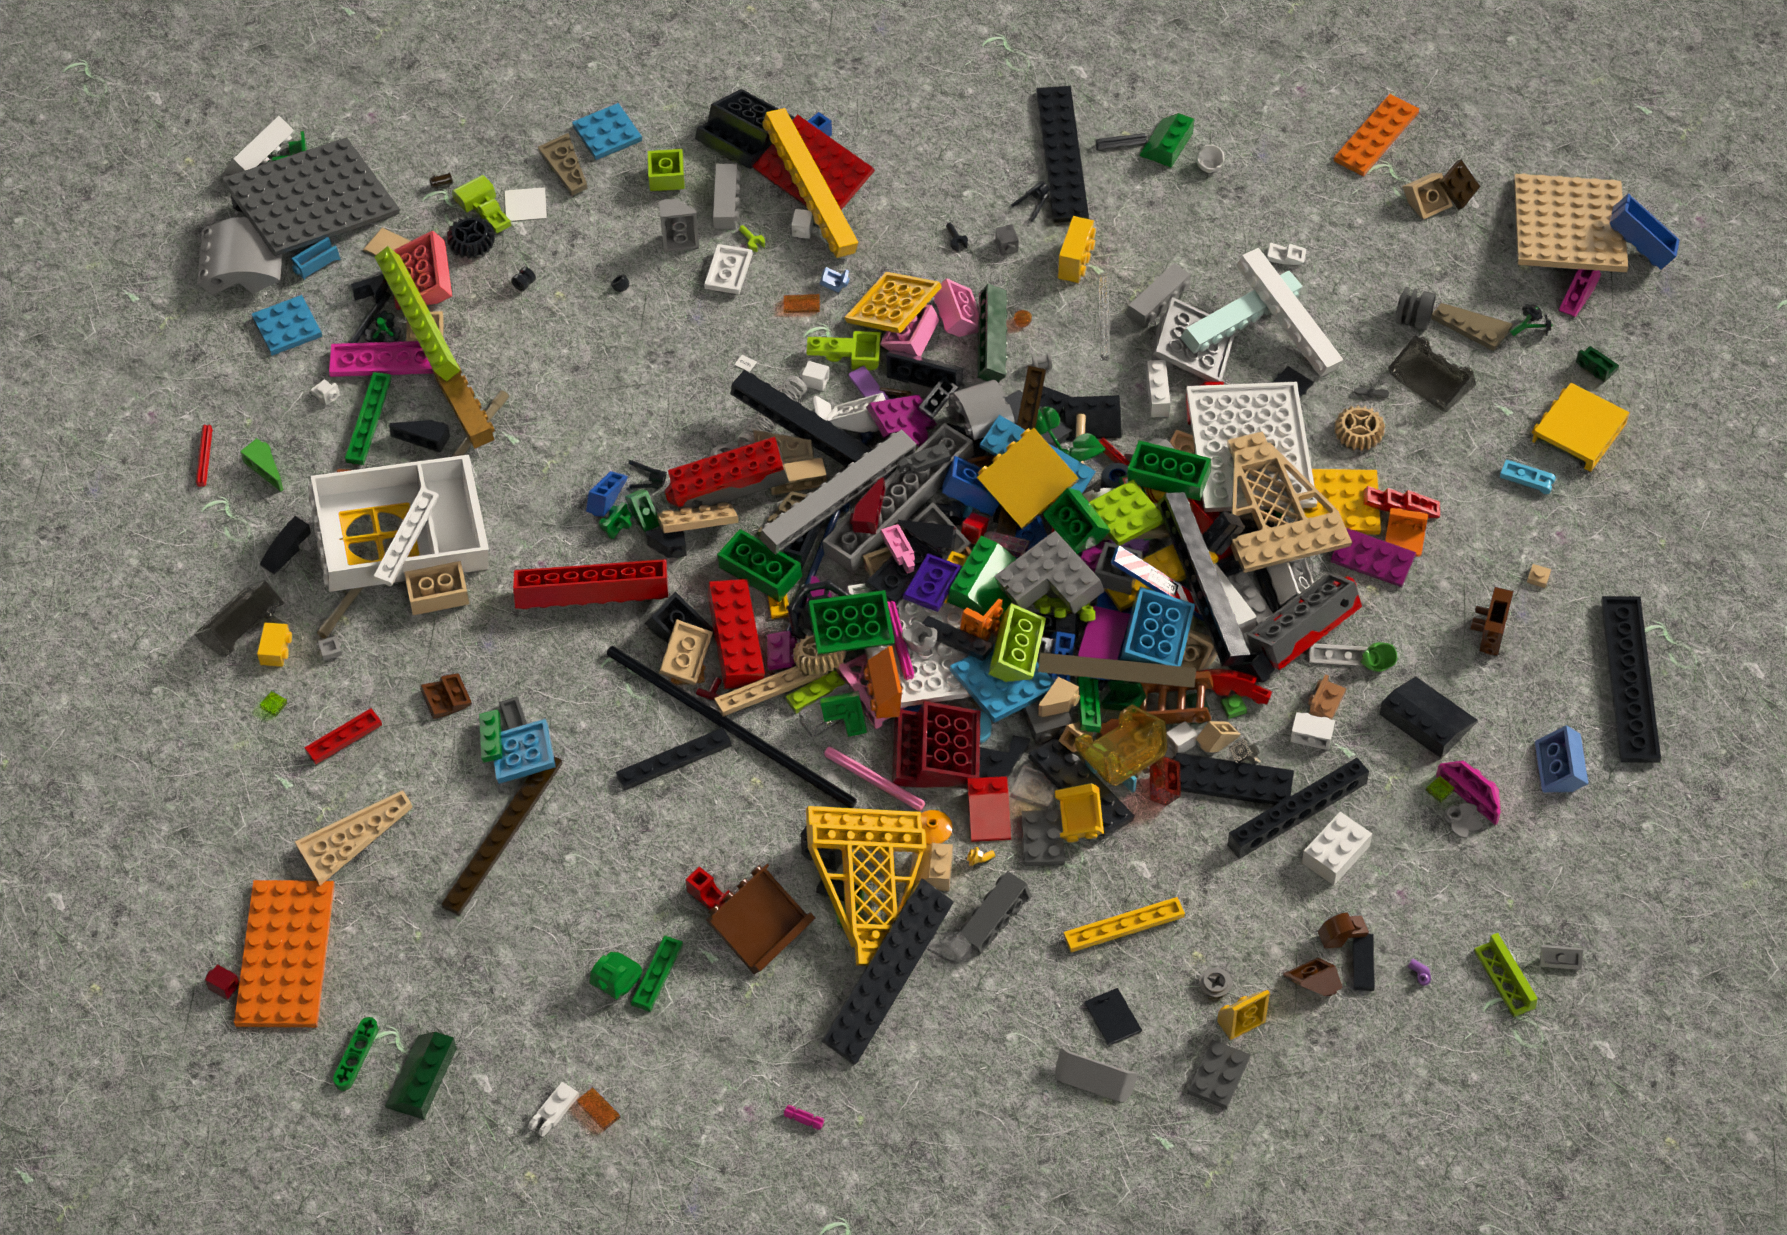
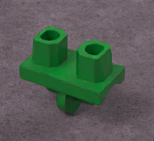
[599,502,632,539]

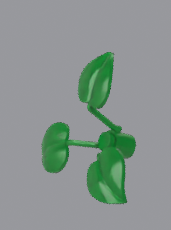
[1035,406,1105,462]

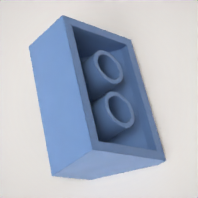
[1535,725,1588,793]

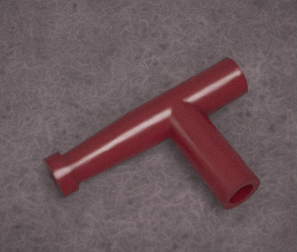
[696,677,722,701]

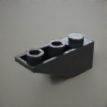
[1033,612,1080,638]

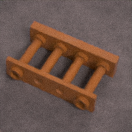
[1130,671,1213,727]

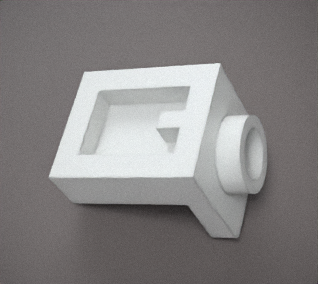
[311,379,340,406]

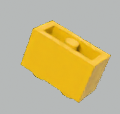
[257,623,292,667]

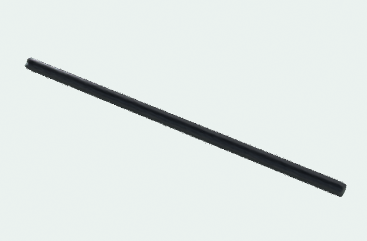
[607,646,857,808]

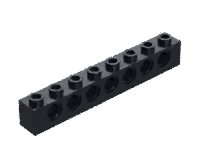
[1227,758,1369,859]

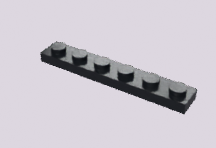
[616,727,732,791]

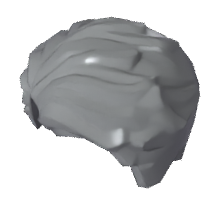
[902,621,937,653]

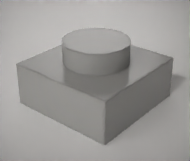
[318,636,342,661]

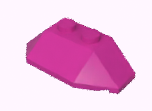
[1436,760,1501,825]

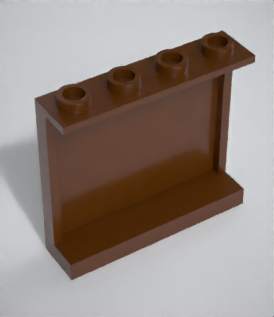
[706,863,816,974]

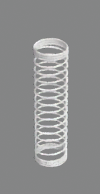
[737,375,807,447]

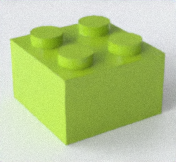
[647,149,685,191]

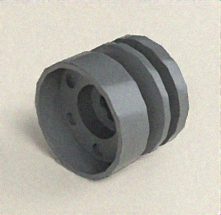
[1396,287,1436,330]

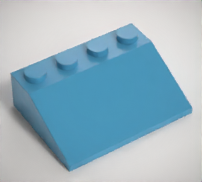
[1119,587,1195,666]

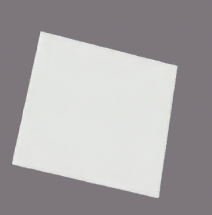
[505,187,547,221]

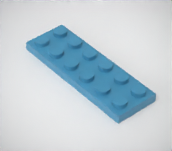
[980,415,1096,494]

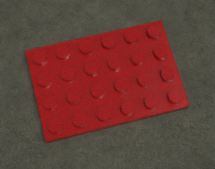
[753,114,875,210]

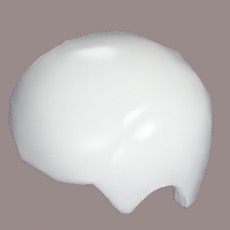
[1196,145,1225,173]

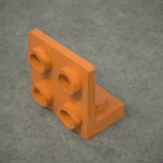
[960,599,1003,641]

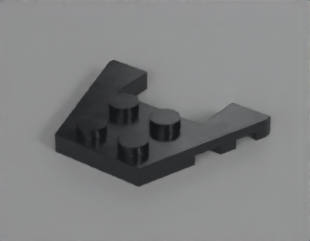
[979,735,1031,778]

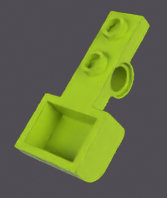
[452,175,512,234]
[806,331,881,370]

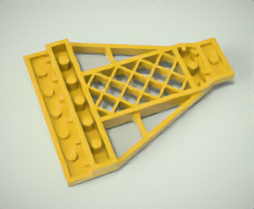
[806,806,926,966]

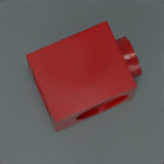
[961,512,989,544]

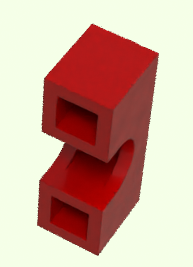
[685,866,730,910]

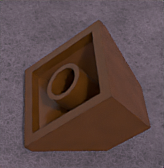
[1283,957,1343,996]

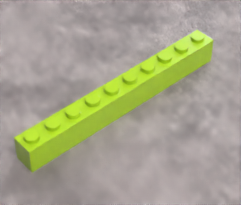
[374,246,461,382]

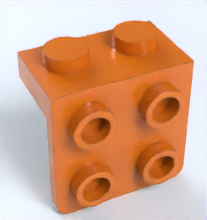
[1385,508,1428,557]

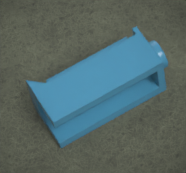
[292,237,341,280]

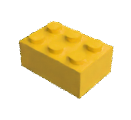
[1058,216,1096,283]

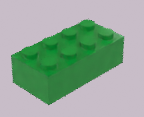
[1127,440,1211,501]
[717,529,802,602]

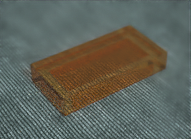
[784,294,820,313]
[577,1087,620,1131]

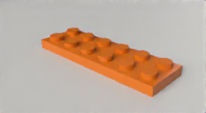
[1334,94,1419,177]

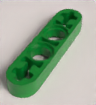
[333,1017,379,1091]

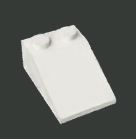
[825,393,886,433]

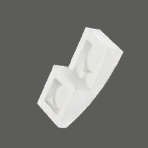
[1266,243,1306,265]

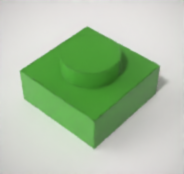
[1221,695,1247,719]

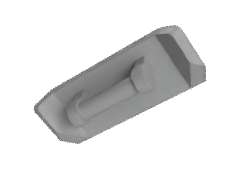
[1055,1048,1137,1102]

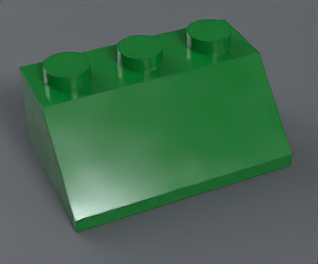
[1140,113,1194,168]
[1043,488,1111,554]

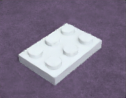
[704,244,753,294]

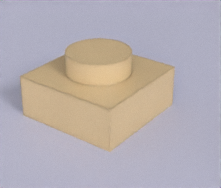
[1527,564,1551,588]

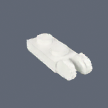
[528,1082,579,1137]

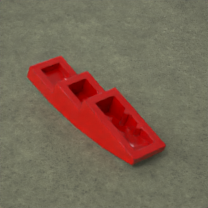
[1364,486,1440,518]

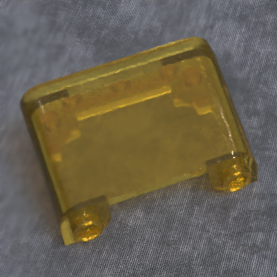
[1075,705,1167,786]

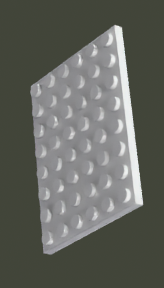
[1186,382,1317,512]
[847,583,972,707]

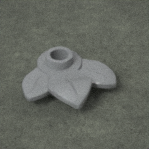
[1444,803,1483,838]

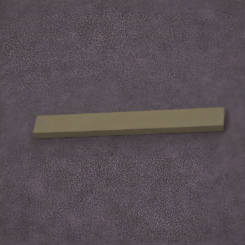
[1038,653,1196,688]

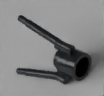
[1011,181,1049,222]
[628,460,667,489]

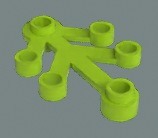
[1033,595,1095,621]

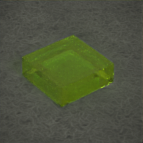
[260,691,288,717]
[1426,776,1455,803]

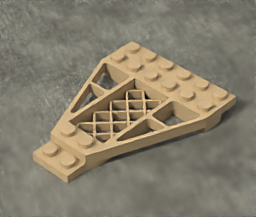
[1227,431,1352,573]

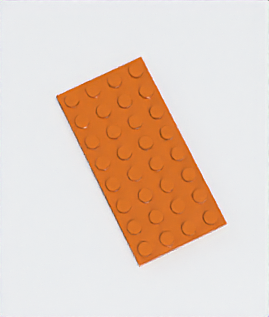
[234,880,335,1028]

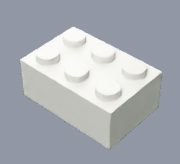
[1302,812,1372,885]

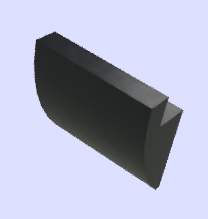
[695,89,795,169]

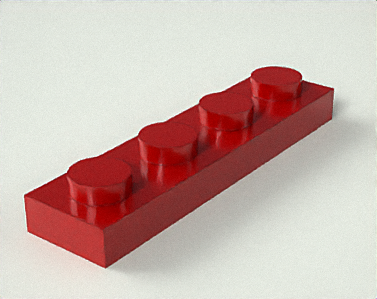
[304,708,382,765]

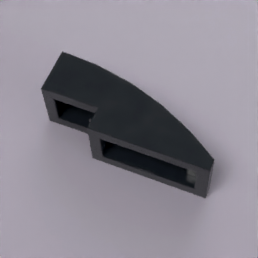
[260,516,311,575]

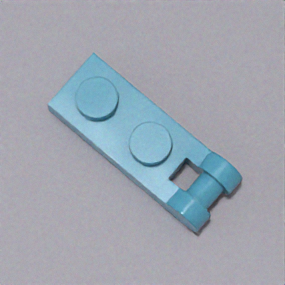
[1500,459,1556,494]

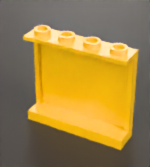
[1532,383,1630,472]
[977,428,1079,530]

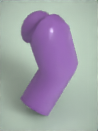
[1408,959,1431,986]

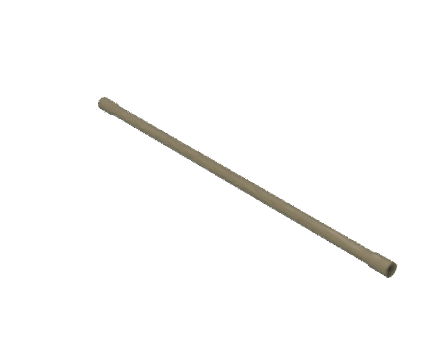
[317,390,509,639]

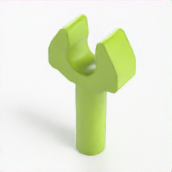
[739,225,765,252]

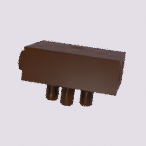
[1470,587,1514,656]

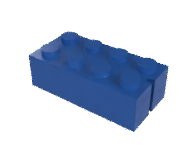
[1609,193,1680,270]

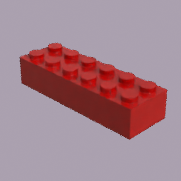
[707,579,765,689]

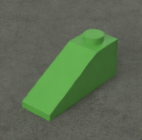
[240,438,284,492]

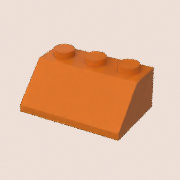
[864,646,902,719]

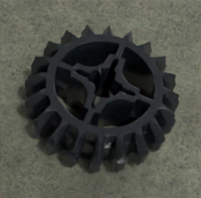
[447,216,495,259]

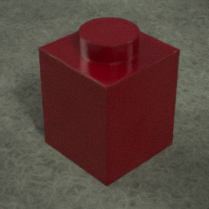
[205,964,239,1000]

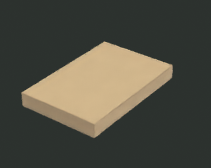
[659,619,713,686]

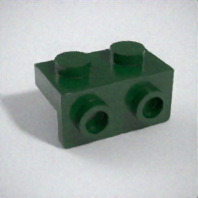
[1576,346,1619,382]
[1101,679,1147,712]

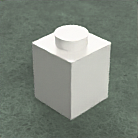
[792,209,813,239]
[800,361,829,391]
[1165,722,1197,754]

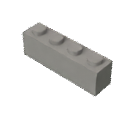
[713,164,741,229]
[1128,263,1191,328]

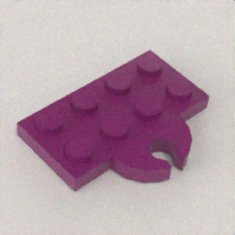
[866,395,937,447]

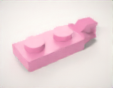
[880,524,915,574]

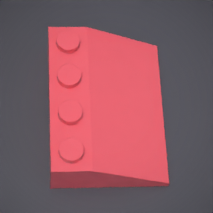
[393,230,452,310]

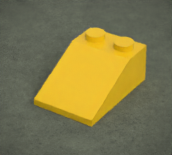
[1217,990,1270,1040]

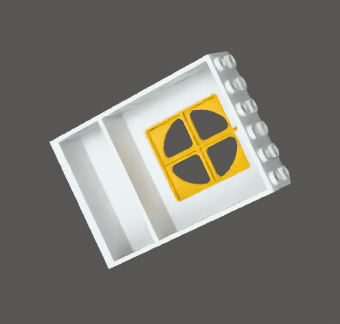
[308,455,489,592]

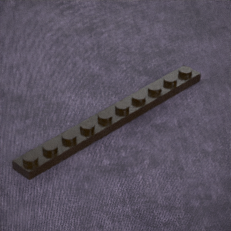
[995,365,1046,541]
[441,756,563,916]

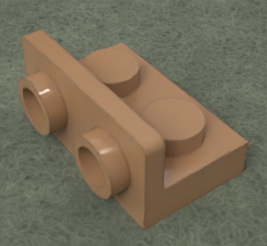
[1308,674,1346,720]

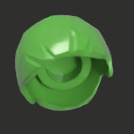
[1360,642,1398,672]

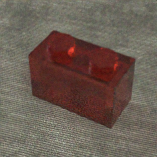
[1149,756,1181,806]

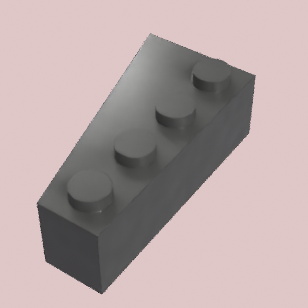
[959,871,1032,954]

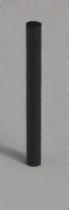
[349,292,391,343]

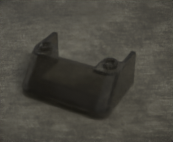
[194,580,284,656]

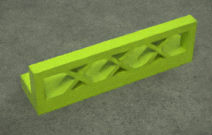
[1474,933,1538,1017]

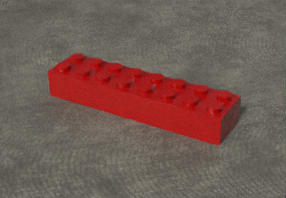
[513,559,669,610]

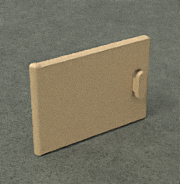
[363,228,411,256]

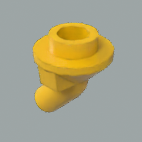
[967,847,995,866]

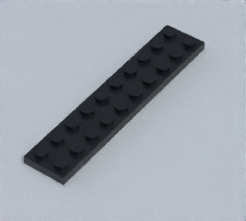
[1036,86,1089,223]
[1601,596,1661,763]
[821,878,954,1065]

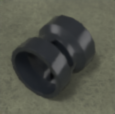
[511,266,536,292]

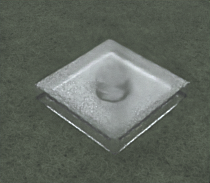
[1010,765,1056,810]

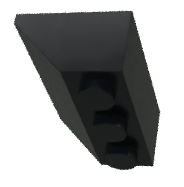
[1063,395,1121,440]

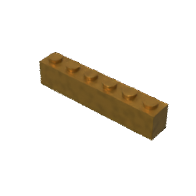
[432,363,495,449]

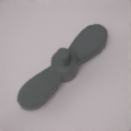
[1354,386,1389,398]

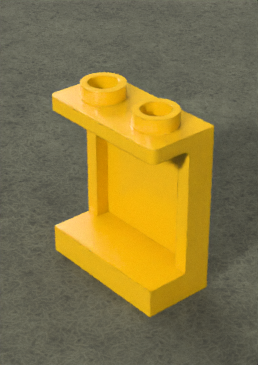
[1055,783,1104,843]

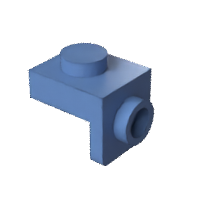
[819,267,850,293]

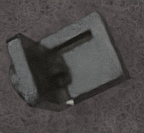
[1229,738,1261,764]

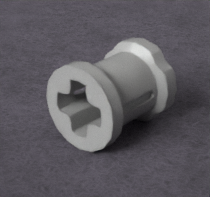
[1032,353,1052,370]

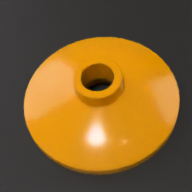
[921,810,953,845]

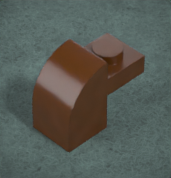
[1317,912,1369,949]

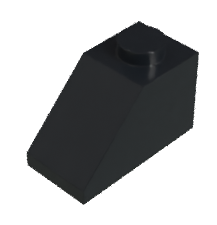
[646,529,687,558]
[1228,652,1275,683]

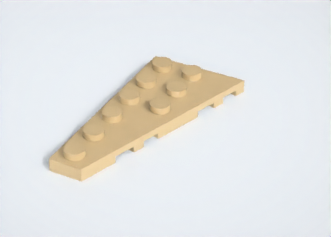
[295,790,412,886]

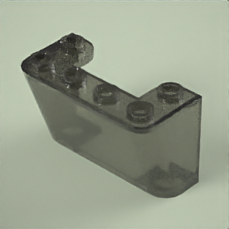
[1388,335,1476,412]

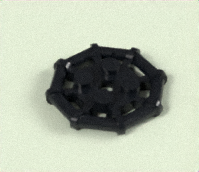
[786,579,852,639]

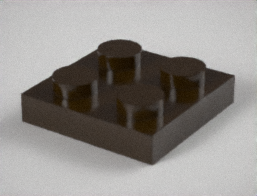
[1439,159,1481,210]

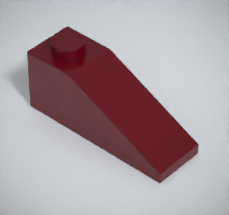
[850,478,886,534]

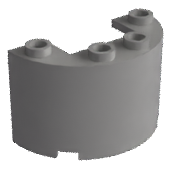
[946,380,1015,440]

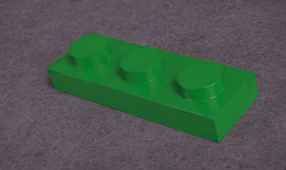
[479,709,502,763]

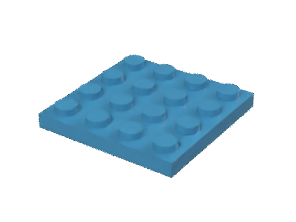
[950,644,1054,723]

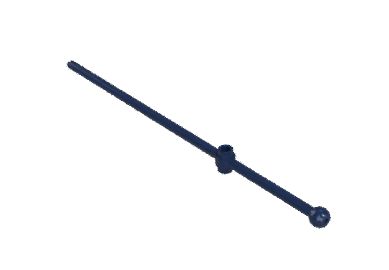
[786,431,874,632]

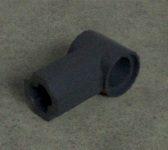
[927,501,964,526]

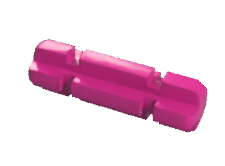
[784,1105,824,1130]

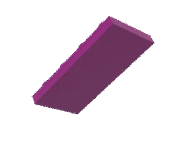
[1078,606,1130,660]

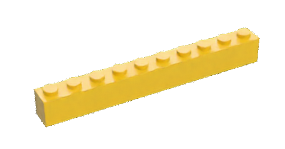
[763,108,859,258]

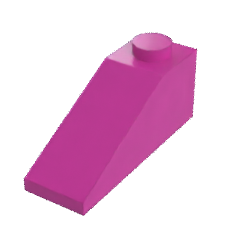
[1559,269,1601,317]

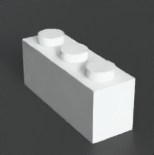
[1146,360,1170,418]

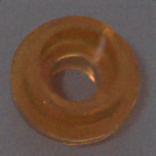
[1014,310,1032,327]

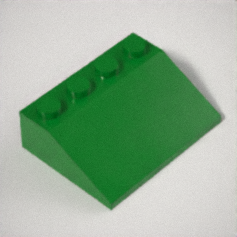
[947,536,1017,621]
[808,590,895,655]

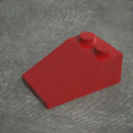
[967,776,1011,842]

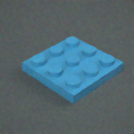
[572,103,642,160]
[252,295,322,355]
[494,719,556,784]

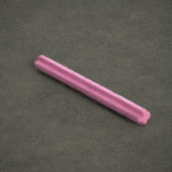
[824,747,925,811]

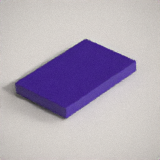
[903,554,962,612]

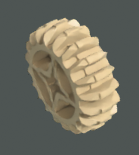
[1334,405,1385,451]
[793,635,846,675]

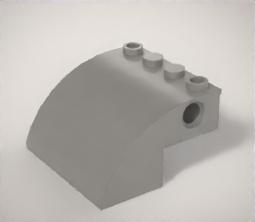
[197,217,282,295]

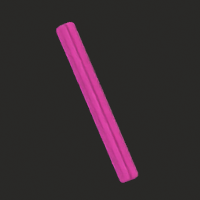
[887,601,914,680]

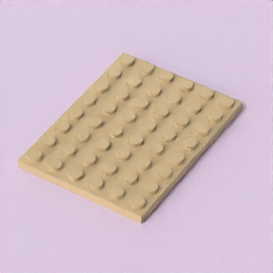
[1514,173,1628,272]

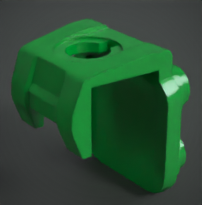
[589,952,642,1000]

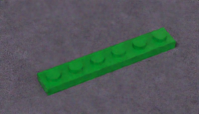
[345,372,392,465]

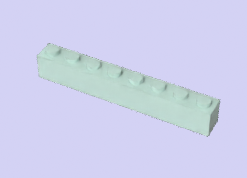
[1180,271,1303,354]

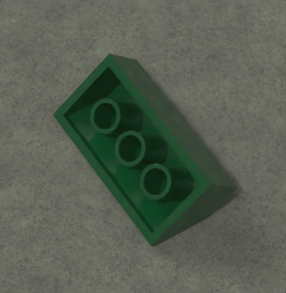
[385,1032,457,1120]

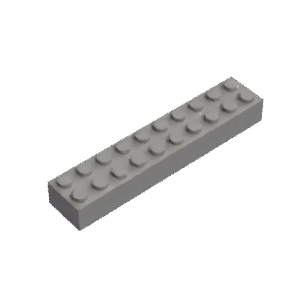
[823,423,974,573]

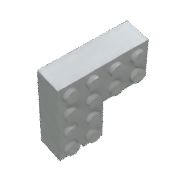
[994,531,1105,614]

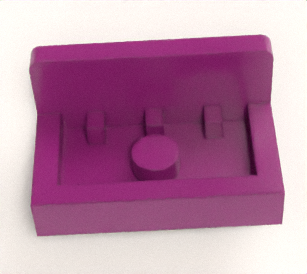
[767,630,798,670]

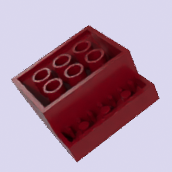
[892,701,981,788]

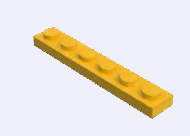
[1063,897,1185,953]

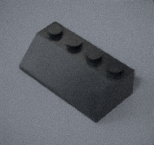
[886,350,963,391]

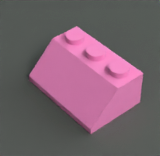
[934,278,979,337]
[880,305,939,356]

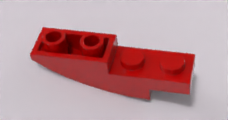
[1196,669,1272,705]

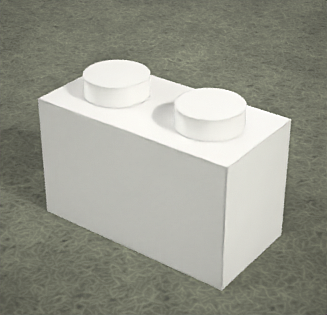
[1290,712,1335,750]

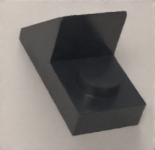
[351,274,388,304]

